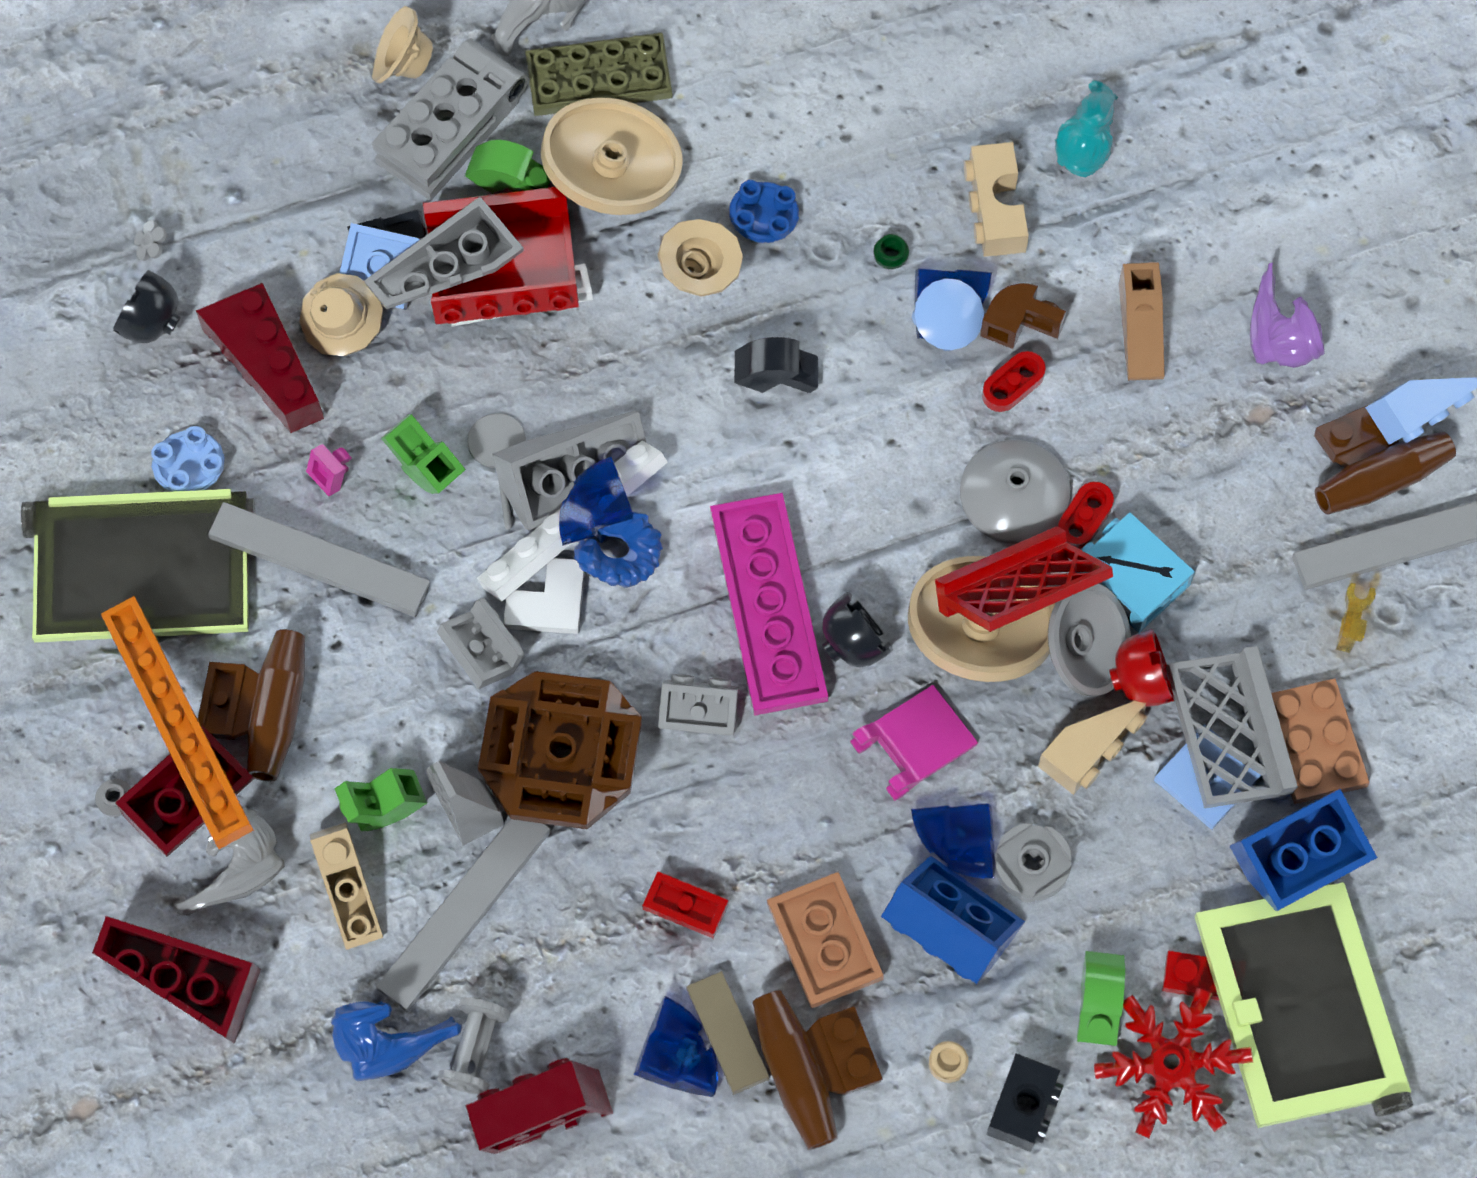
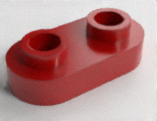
[982,351,1046,412]
[1058,482,1114,549]

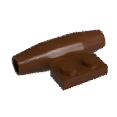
[1314,404,1456,515]
[198,629,305,782]
[752,990,883,1150]

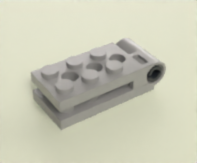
[372,39,528,201]

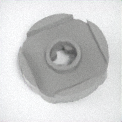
[994,823,1071,903]

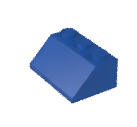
[1230,789,1378,911]
[881,855,1025,984]

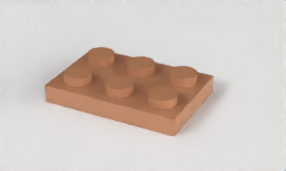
[1271,678,1370,805]
[767,872,884,1009]

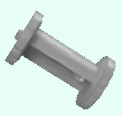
[437,997,510,1095]

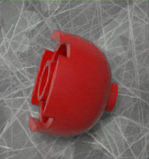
[1109,629,1175,707]

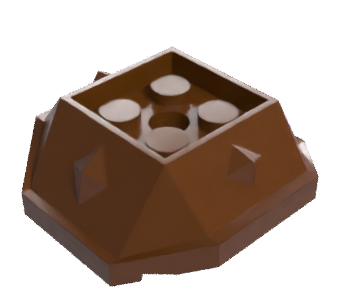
[477,671,642,829]

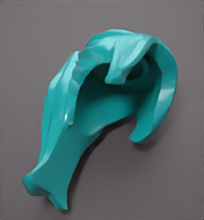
[1055,80,1118,177]

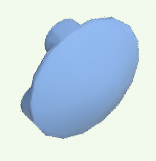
[912,278,984,351]
[151,426,225,492]

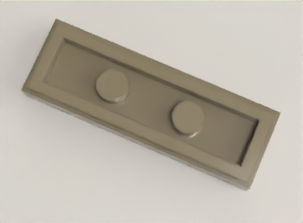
[686,971,769,1095]

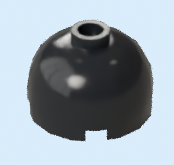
[113,270,181,343]
[822,592,893,667]

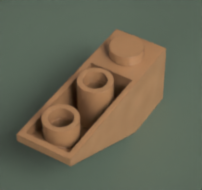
[1118,262,1165,381]

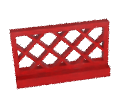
[935,526,1113,632]

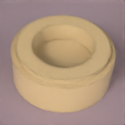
[928,1041,968,1083]

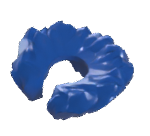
[574,512,663,588]

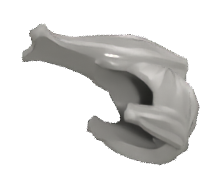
[490,0,585,56]
[176,807,285,916]

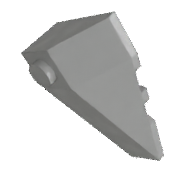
[492,410,646,531]

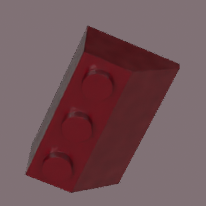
[115,726,254,857]

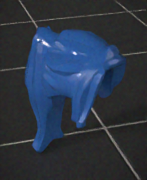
[331,1001,463,1081]

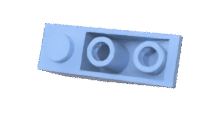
[1365,377,1477,444]

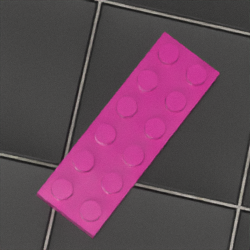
[710,492,828,716]

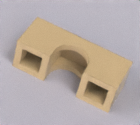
[964,142,1029,257]

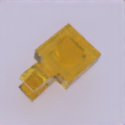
[1335,583,1376,653]

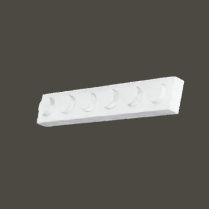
[477,440,668,602]

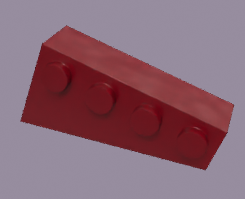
[196,282,324,433]
[92,916,261,1044]

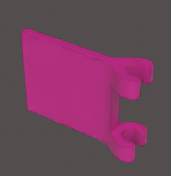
[850,685,978,801]

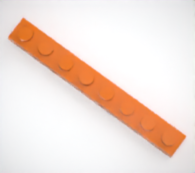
[101,596,254,849]

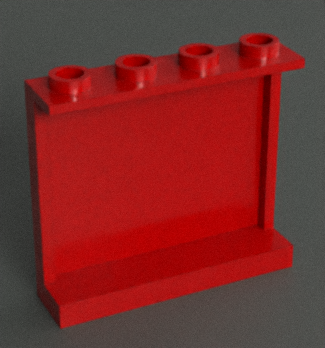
[423,187,579,325]

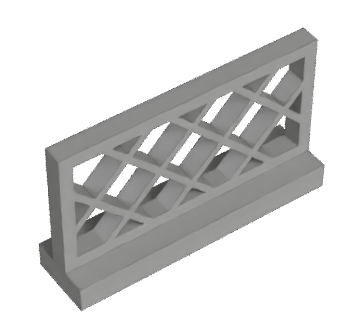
[1166,646,1298,808]

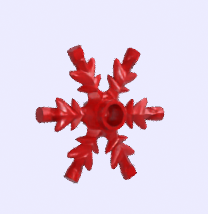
[1094,987,1253,1139]

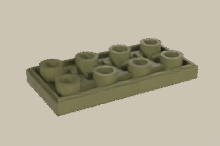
[525,32,672,116]

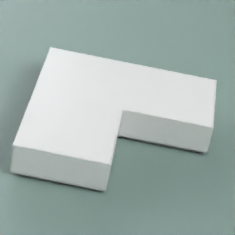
[503,558,585,634]

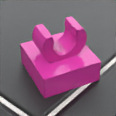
[306,444,352,496]

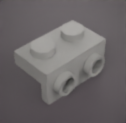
[437,598,524,689]

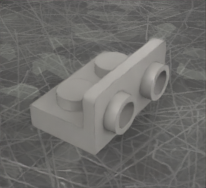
[658,674,739,736]

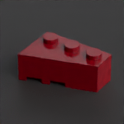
[465,1058,613,1154]

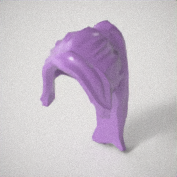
[1250,263,1325,368]

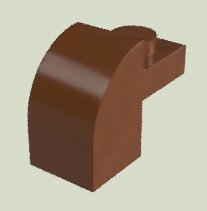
[980,283,1066,349]

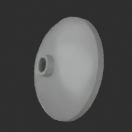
[960,440,1070,544]
[1048,584,1131,696]

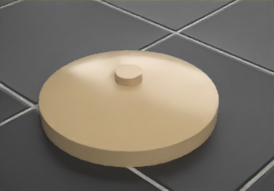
[541,98,683,215]
[908,556,1055,682]

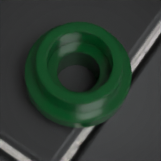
[873,234,909,269]

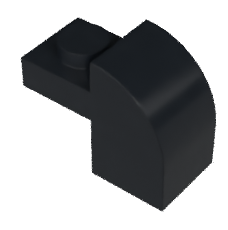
[734,337,818,393]

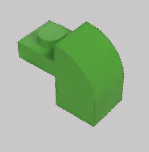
[464,140,551,194]
[381,414,466,494]
[334,768,428,831]
[1077,951,1125,1046]

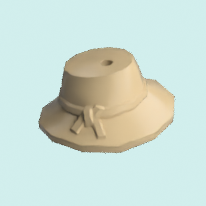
[372,6,433,84]
[657,219,743,297]
[299,273,383,356]

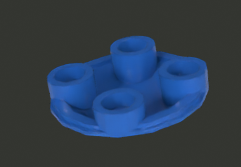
[729,180,799,243]

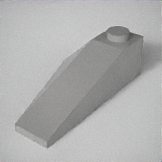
[364,197,524,310]
[426,761,505,845]

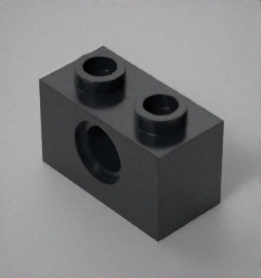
[986,1053,1064,1152]

